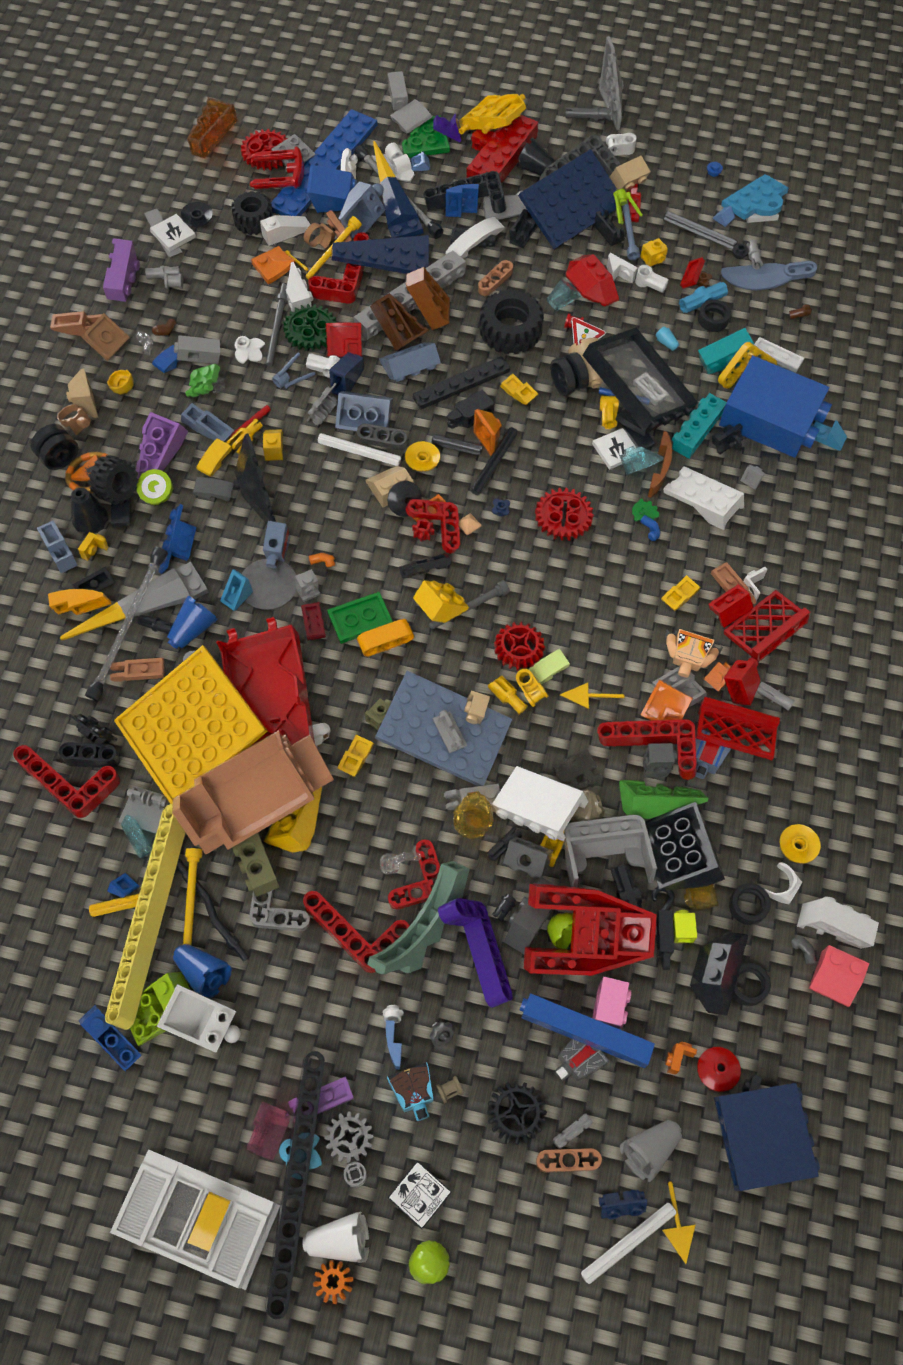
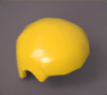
[107,370,134,395]

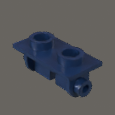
[598,1189,647,1219]

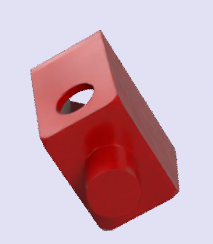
[724,658,760,706]

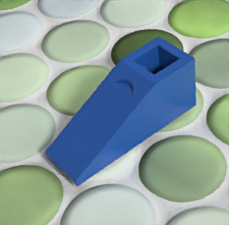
[78,1005,142,1071]

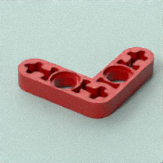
[406,499,460,554]
[388,839,440,910]

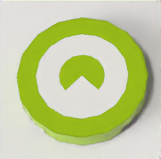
[136,469,173,505]

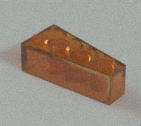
[187,97,238,158]

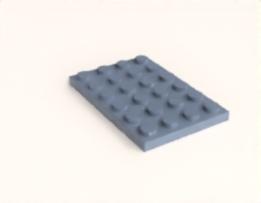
[375,671,512,786]

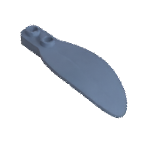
[721,261,817,291]

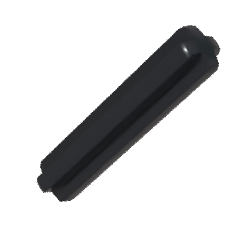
[432,434,482,455]

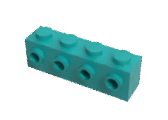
[672,393,727,459]

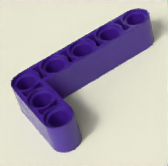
[438,898,513,1008]

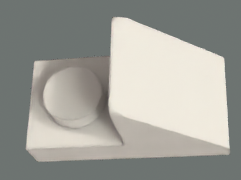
[607,253,638,283]

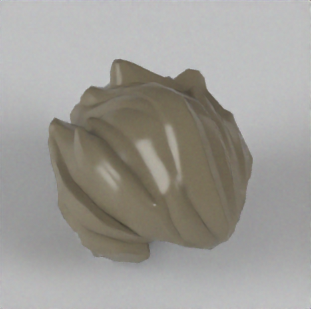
[570,789,605,823]

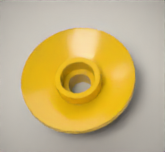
[405,441,440,472]
[779,824,821,864]

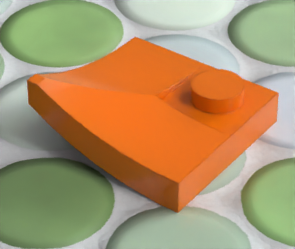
[251,246,295,285]
[641,680,693,720]

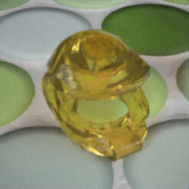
[454,791,494,839]

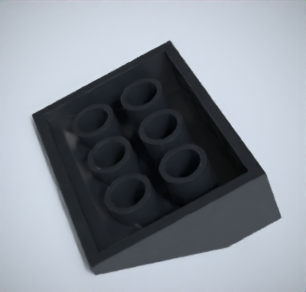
[645,802,725,891]

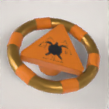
[65,452,115,493]

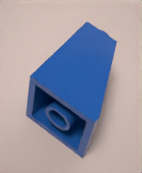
[307,165,357,213]

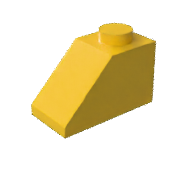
[263,429,283,461]

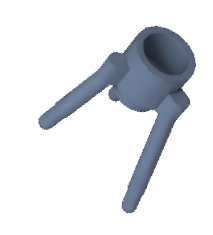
[272,352,316,389]

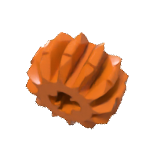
[313,1260,354,1304]

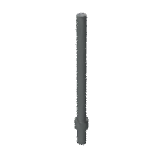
[266,283,287,367]

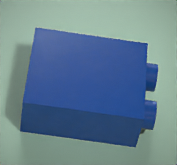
[719,355,832,458]

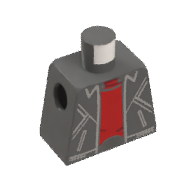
[554,1039,609,1082]

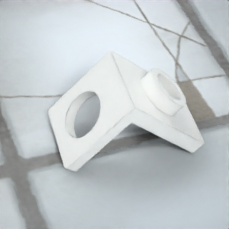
[743,567,767,601]

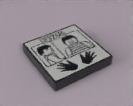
[388,1161,452,1229]

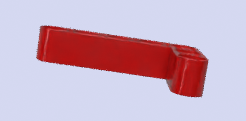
[308,232,369,304]
[597,719,697,780]
[13,745,120,818]
[303,891,410,973]

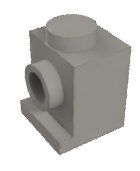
[295,569,320,602]

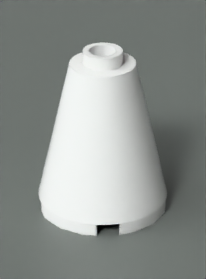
[303,1212,369,1263]

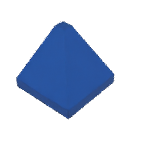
[107,873,139,898]

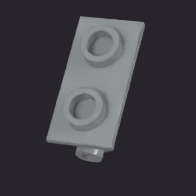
[432,710,467,753]

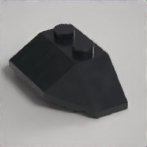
[690,932,748,1016]

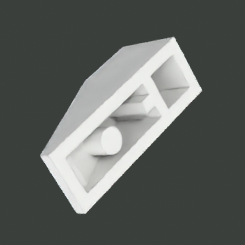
[260,215,310,246]

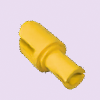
[226,419,263,454]
[488,675,528,715]

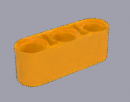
[357,619,414,657]

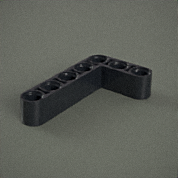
[423,171,507,214]

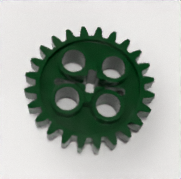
[283,304,337,351]

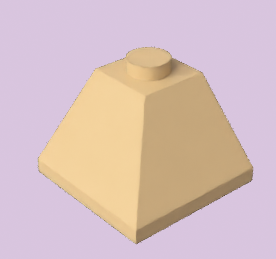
[66,369,98,418]

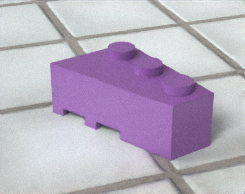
[103,238,140,302]

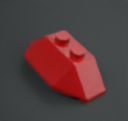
[565,254,619,307]

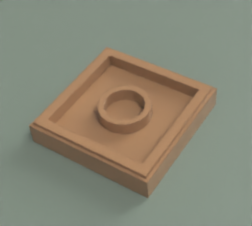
[81,313,130,361]

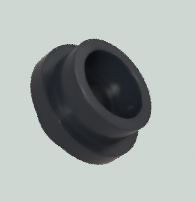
[732,244,749,259]

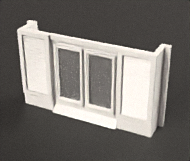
[110,1149,280,1290]

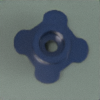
[492,499,510,517]

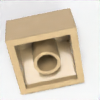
[610,156,651,190]
[366,466,414,507]

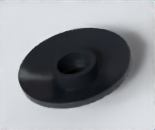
[181,202,213,227]
[387,481,422,517]

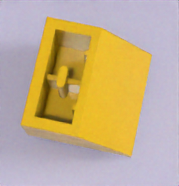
[413,580,469,623]

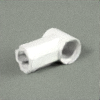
[635,265,669,292]
[306,353,340,378]

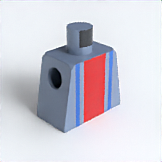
[263,521,291,568]
[695,730,731,779]

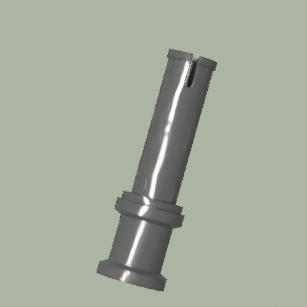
[566,106,612,121]

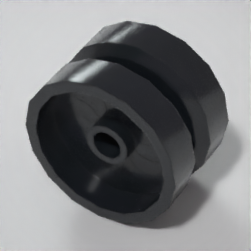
[550,352,589,396]
[30,423,79,470]

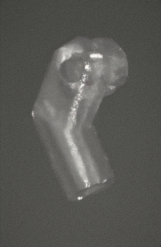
[136,332,153,355]

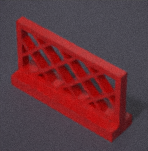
[724,590,810,663]
[696,696,780,760]

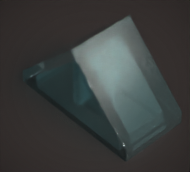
[546,280,582,311]

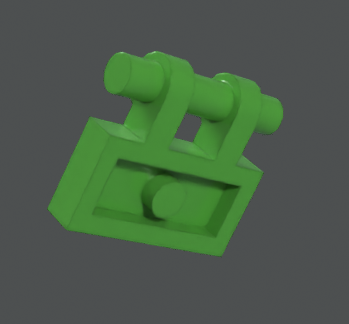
[185,364,220,397]

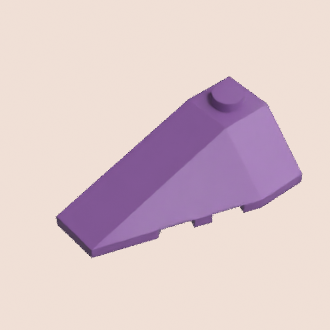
[136,412,188,479]

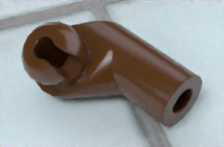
[789,304,812,319]
[152,318,176,336]

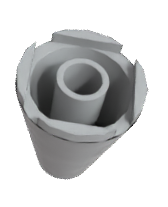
[620,1120,682,1182]

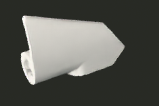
[371,143,415,182]

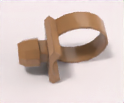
[304,222,335,250]
[57,404,91,435]

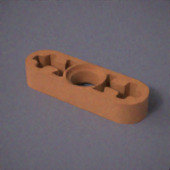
[478,260,513,296]
[536,1148,602,1173]

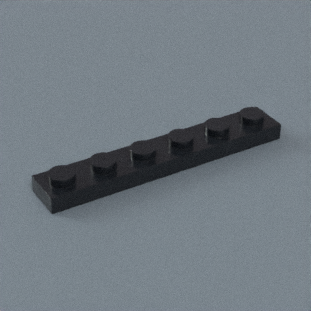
[413,356,510,410]

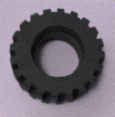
[479,289,544,355]

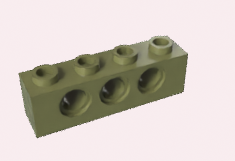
[232,833,279,897]

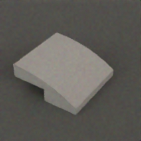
[390,99,432,134]
[652,666,707,707]

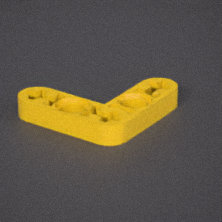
[718,342,777,388]

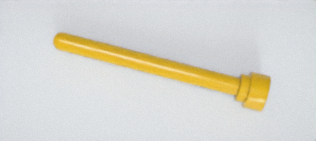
[306,216,362,280]
[183,848,203,945]

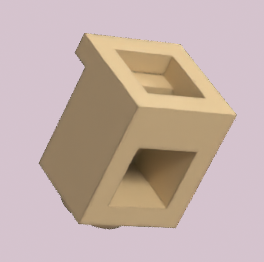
[464,690,490,724]

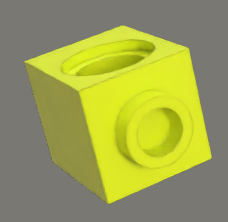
[673,910,697,943]

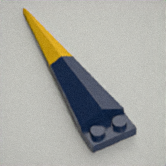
[373,141,424,238]

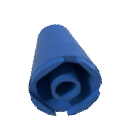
[167,596,218,649]
[173,944,232,999]

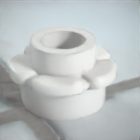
[382,1005,404,1023]

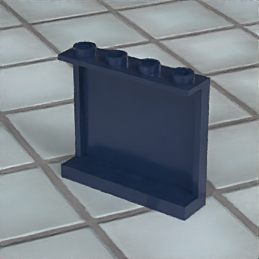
[714,1083,820,1191]

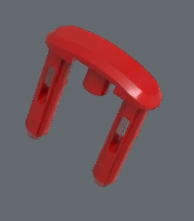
[250,146,304,189]

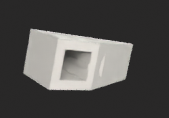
[286,262,313,313]

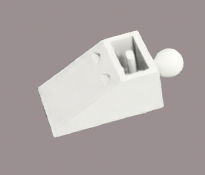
[157,984,241,1052]

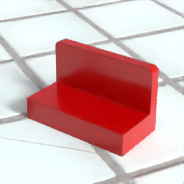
[709,584,753,628]

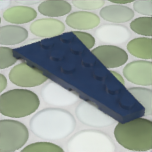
[331,235,429,274]

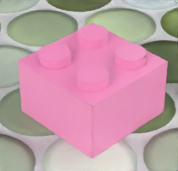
[592,977,631,1029]

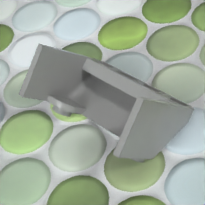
[564,815,657,887]

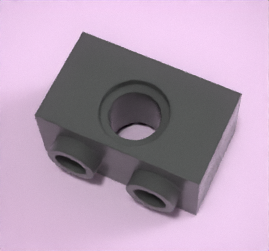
[642,743,677,777]
[503,837,553,878]

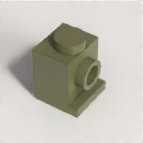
[365,698,392,730]

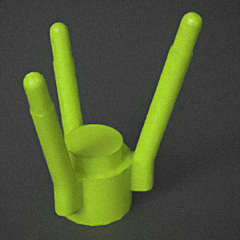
[613,189,643,225]

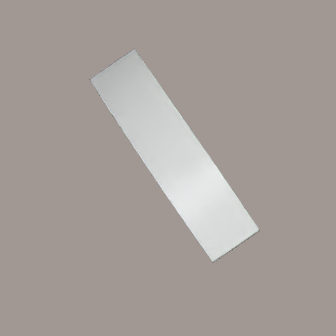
[446,217,505,259]

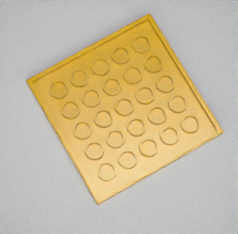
[114,645,268,804]

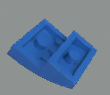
[446,184,479,217]

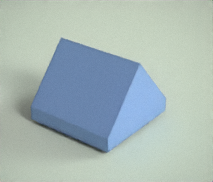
[713,206,735,227]

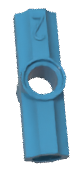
[679,282,728,313]

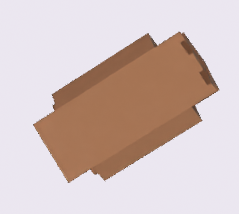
[172,730,334,854]

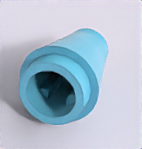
[655,326,680,351]

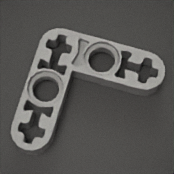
[250,869,310,931]

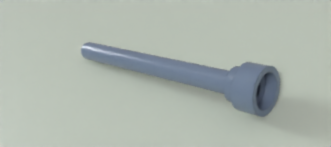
[622,200,640,260]

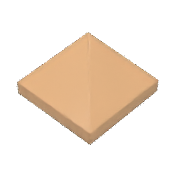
[459,513,481,536]

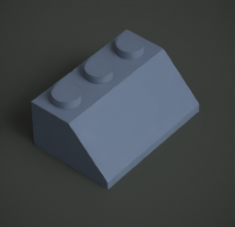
[379,342,441,382]
[335,391,393,435]

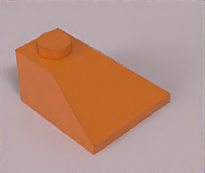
[473,409,502,456]

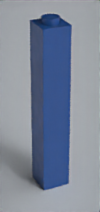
[520,993,655,1068]

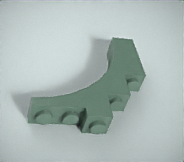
[368,861,470,974]

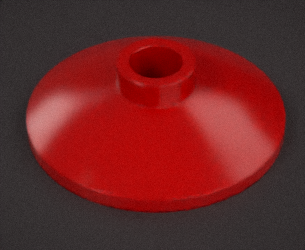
[697,1047,741,1092]

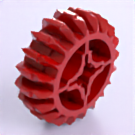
[494,621,545,671]

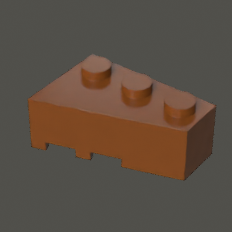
[405,267,450,330]

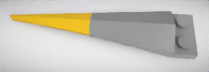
[60,562,209,640]

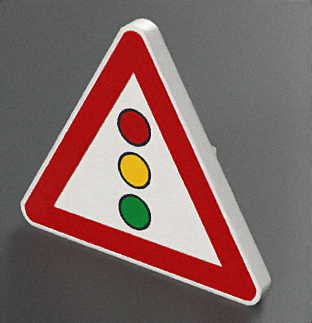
[572,317,606,346]

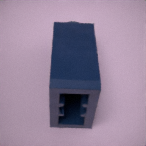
[329,352,364,395]

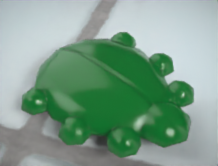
[632,499,659,521]

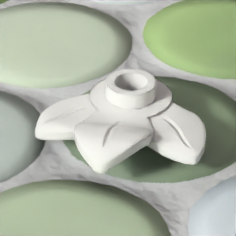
[235,336,265,364]

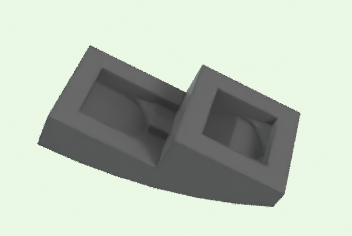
[192,477,234,502]

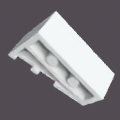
[797,897,879,949]

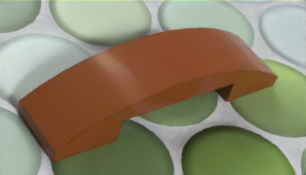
[648,431,672,498]

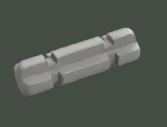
[553,1114,593,1149]

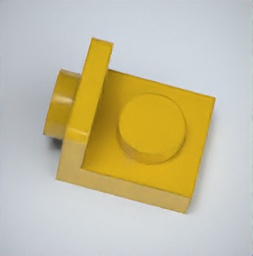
[78,532,109,561]

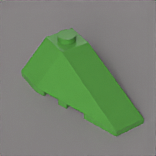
[619,780,708,819]

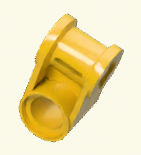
[516,669,549,707]

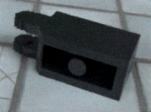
[447,389,495,429]

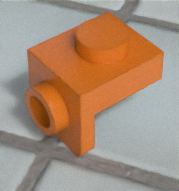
[704,662,732,692]
[665,1042,697,1075]

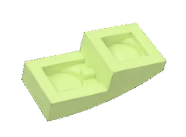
[528,649,570,684]

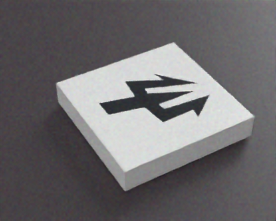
[150,214,196,252]
[592,428,640,470]

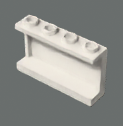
[492,766,588,841]

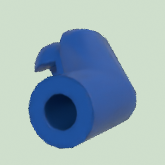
[640,515,661,541]

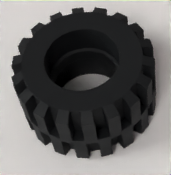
[231,191,273,235]
[88,455,139,505]

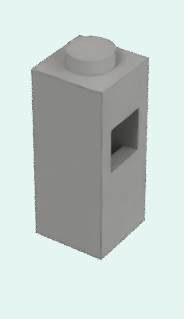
[388,71,408,110]
[174,335,220,364]

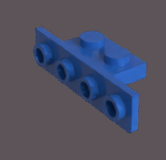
[158,504,197,574]

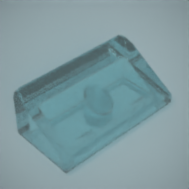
[121,815,152,859]

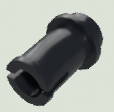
[492,894,516,922]

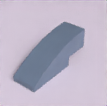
[181,403,234,442]
[37,520,78,573]

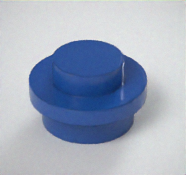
[707,162,723,177]

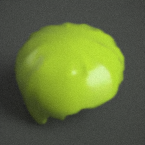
[547,912,573,949]
[409,1240,450,1284]

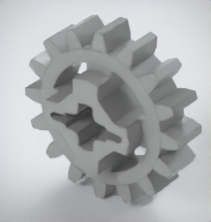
[324,1111,374,1164]

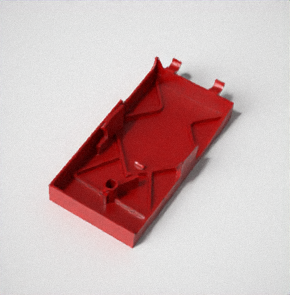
[216,617,315,747]

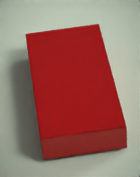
[680,257,705,289]

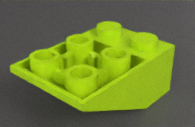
[130,972,190,1046]

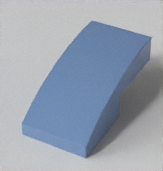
[386,1020,402,1070]

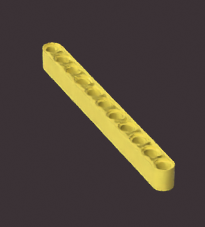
[105,804,186,1030]

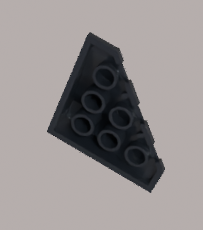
[233,433,276,524]

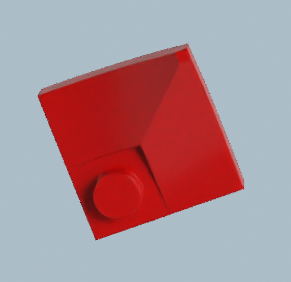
[326,322,362,358]

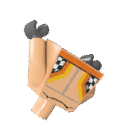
[665,629,723,678]

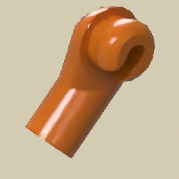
[308,553,335,567]

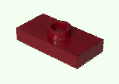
[301,602,326,641]

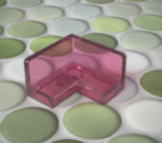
[246,1102,291,1161]

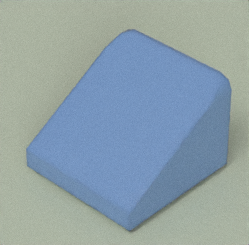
[410,152,430,171]

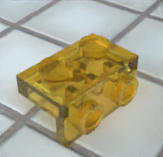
[684,884,719,911]

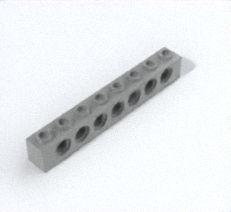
[354,250,466,340]

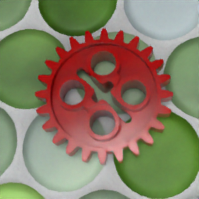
[241,129,288,171]
[535,487,594,541]

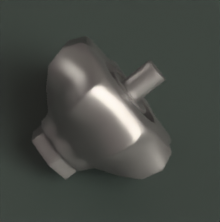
[429,1022,455,1046]

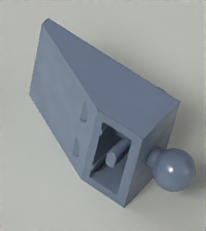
[339,181,386,241]

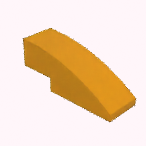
[48,589,111,615]

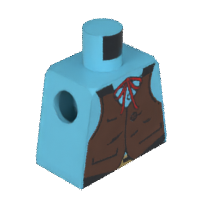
[387,1062,433,1121]

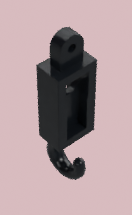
[652,886,675,970]

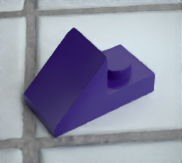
[433,113,461,142]

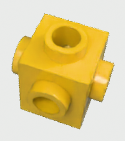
[640,238,668,267]

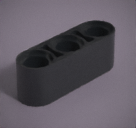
[59,742,120,768]

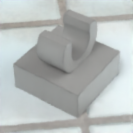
[740,465,765,489]

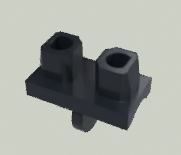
[712,424,743,455]

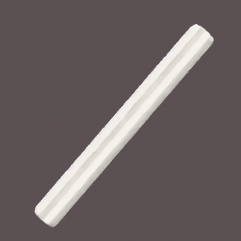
[318,433,401,466]
[581,1203,676,1284]

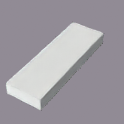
[754,337,804,373]

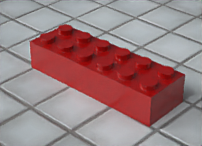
[466,115,539,184]

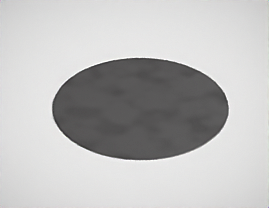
[242,559,296,610]

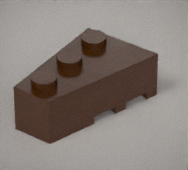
[370,293,429,351]

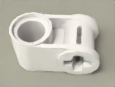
[606,133,636,156]

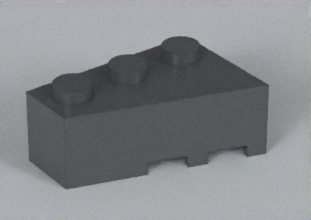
[504,877,554,954]

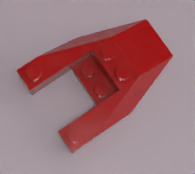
[523,884,657,976]

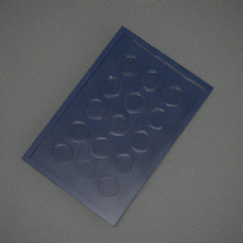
[518,149,622,250]

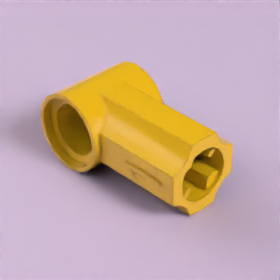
[600,396,619,429]

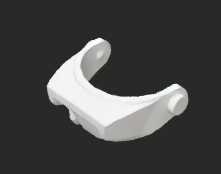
[765,862,802,904]

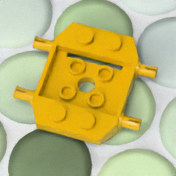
[458,94,526,134]

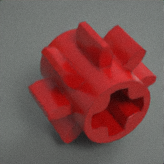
[412,518,435,542]

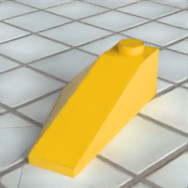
[264,787,322,853]

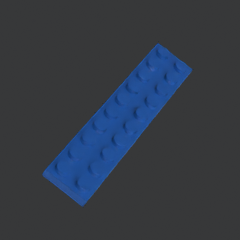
[271,109,377,216]

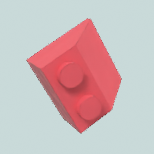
[808,945,869,1007]

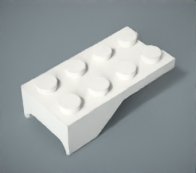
[664,467,744,530]

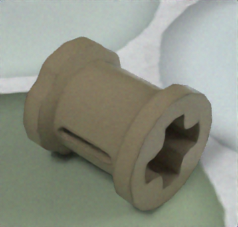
[436,1076,464,1104]

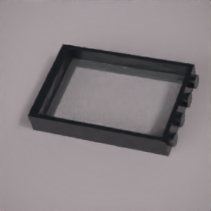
[582,327,698,432]

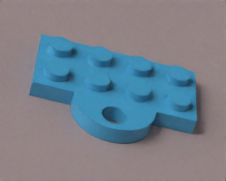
[721,174,789,220]

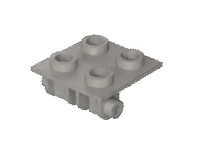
[271,134,316,173]
[306,383,337,425]
[118,786,169,834]

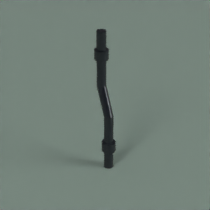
[176,859,250,962]

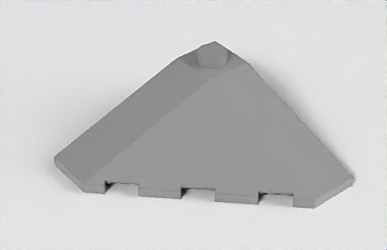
[599,36,623,130]

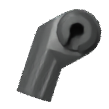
[791,936,816,965]

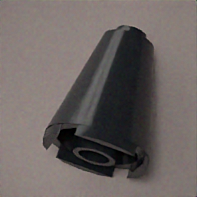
[516,137,555,176]
[71,488,108,535]

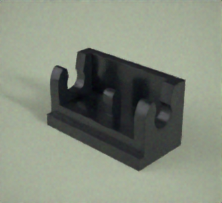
[509,209,537,249]
[594,209,625,246]

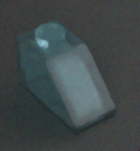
[619,446,664,475]

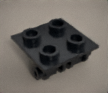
[69,714,118,745]

